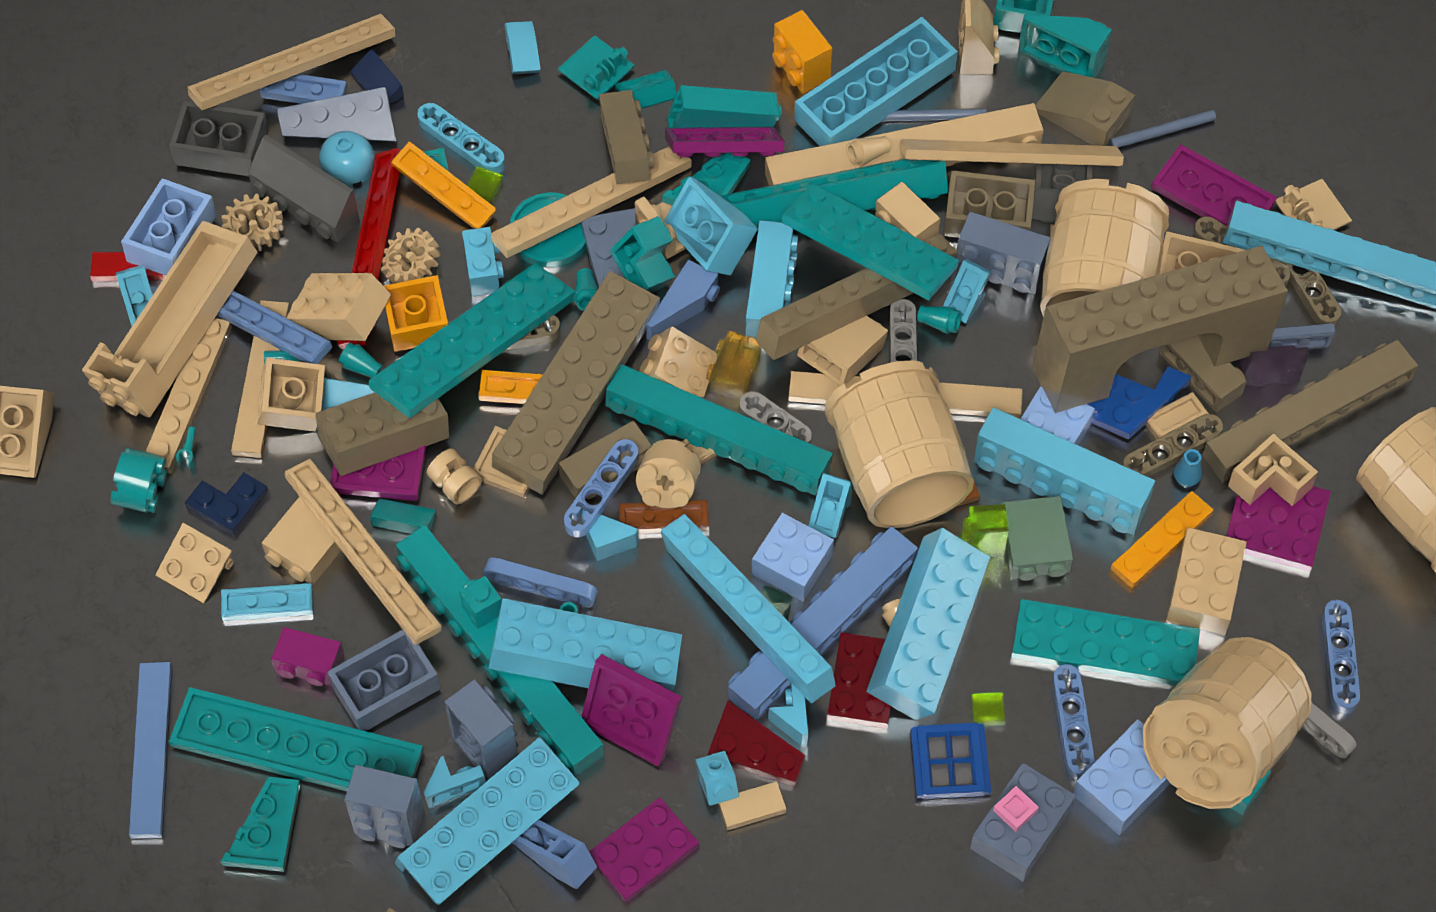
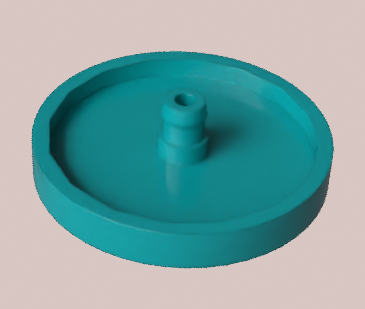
[509,192,587,268]

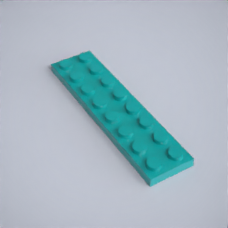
[369,263,575,418]
[169,687,424,791]

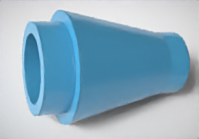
[1173,449,1203,486]

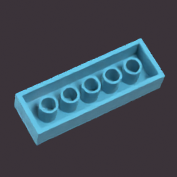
[794,17,958,146]
[974,407,1156,536]
[866,528,990,720]
[489,598,682,692]

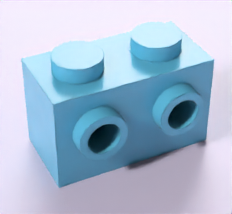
[462,227,504,296]

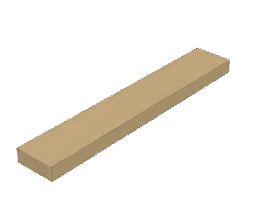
[231,300,290,458]

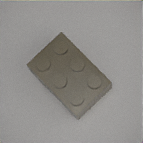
[944,171,1036,238]

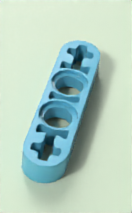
[417,103,505,175]

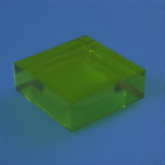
[467,166,503,202]
[971,693,1005,726]

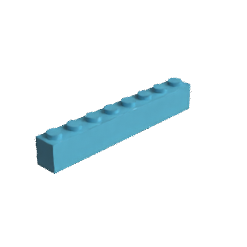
[1222,201,1436,309]
[661,514,836,704]

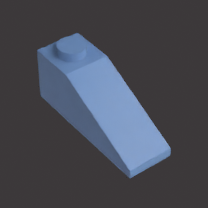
[646,260,720,340]
[512,820,597,889]

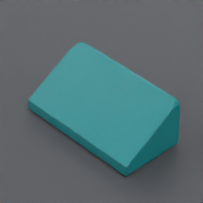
[615,70,677,108]
[370,498,437,534]

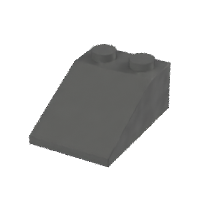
[1032,164,1093,223]

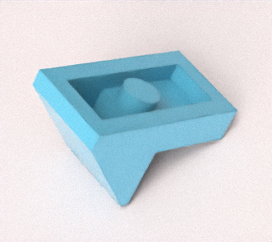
[943,259,992,324]
[116,265,153,326]
[808,473,852,538]
[768,682,808,746]
[423,756,485,809]

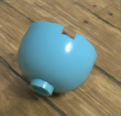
[319,131,375,187]

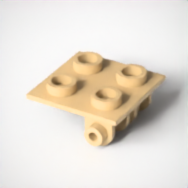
[1276,179,1352,230]
[155,523,234,603]

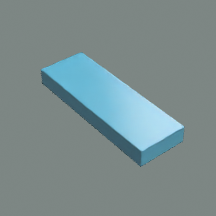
[221,583,313,621]

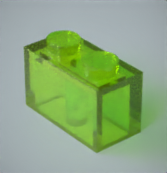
[961,504,1009,558]

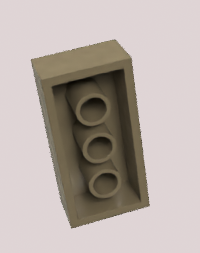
[316,393,449,476]

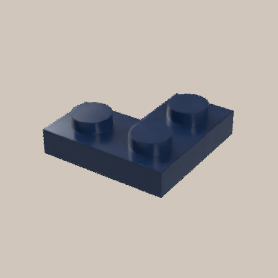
[185,472,269,536]

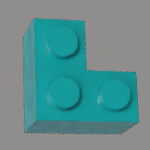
[609,216,675,293]

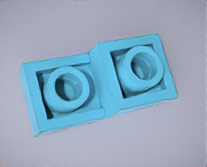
[505,21,540,74]

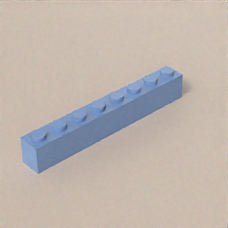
[728,526,918,720]

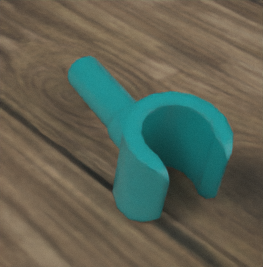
[176,426,196,470]

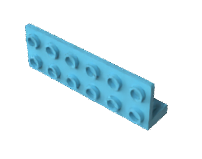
[395,737,579,905]

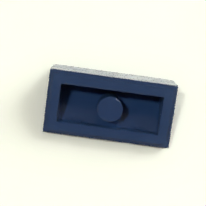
[351,49,404,104]

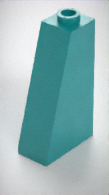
[666,85,782,128]

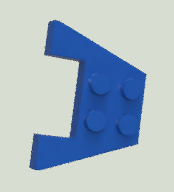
[1087,366,1191,439]

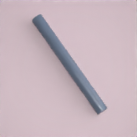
[881,108,987,122]
[1109,110,1216,148]

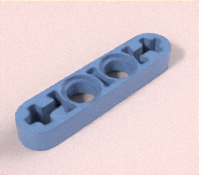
[564,439,639,537]
[482,558,598,607]
[1322,600,1360,714]
[1052,664,1095,780]

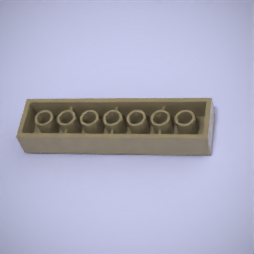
[492,271,660,495]

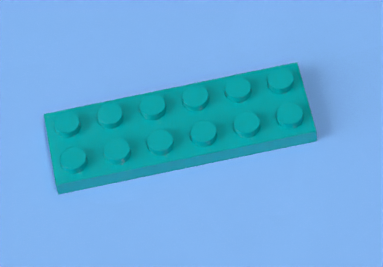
[781,183,959,300]
[1011,599,1200,686]

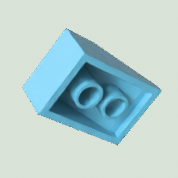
[663,176,758,275]

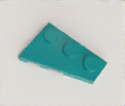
[662,152,751,206]
[221,777,301,872]

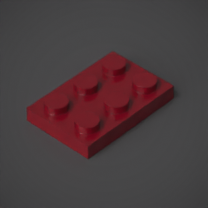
[827,632,891,729]

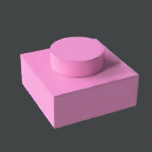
[993,786,1039,832]

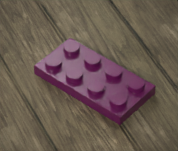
[665,127,785,157]
[1151,144,1277,226]

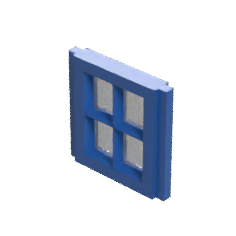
[910,723,991,799]

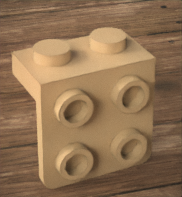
[639,326,717,398]

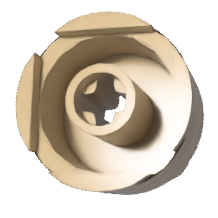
[636,439,701,508]

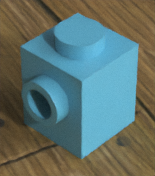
[695,751,739,806]

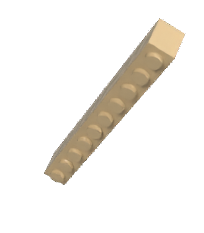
[765,103,1043,186]

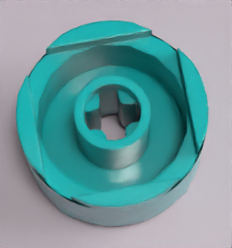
[111,447,167,513]

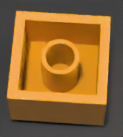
[772,10,832,94]
[384,275,448,352]

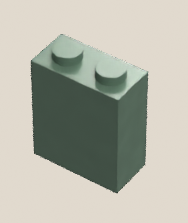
[1000,496,1073,580]

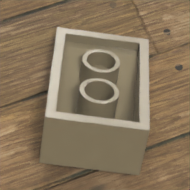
[1035,71,1135,146]

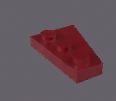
[708,700,805,787]

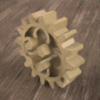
[221,194,284,251]
[381,228,441,284]

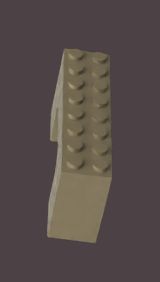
[1032,246,1288,413]

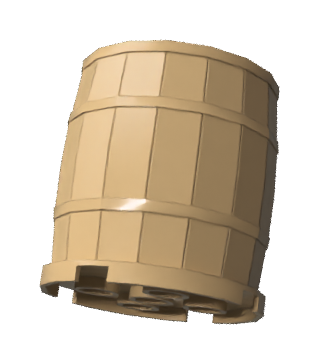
[1040,179,1169,316]
[825,360,974,528]
[1356,407,1436,573]
[1143,637,1311,809]

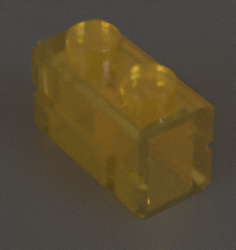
[706,331,761,401]

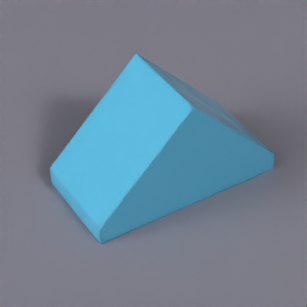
[581,510,639,561]

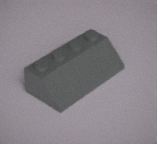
[248,135,359,243]

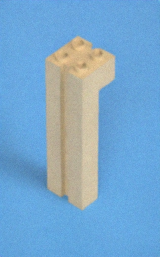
[82,220,258,418]

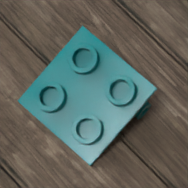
[558,35,635,100]

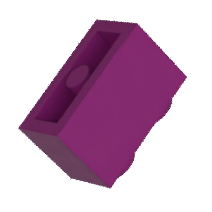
[271,627,344,686]

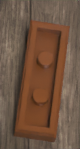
[619,500,709,534]

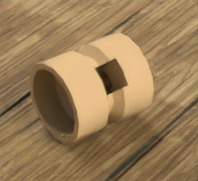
[426,448,482,505]

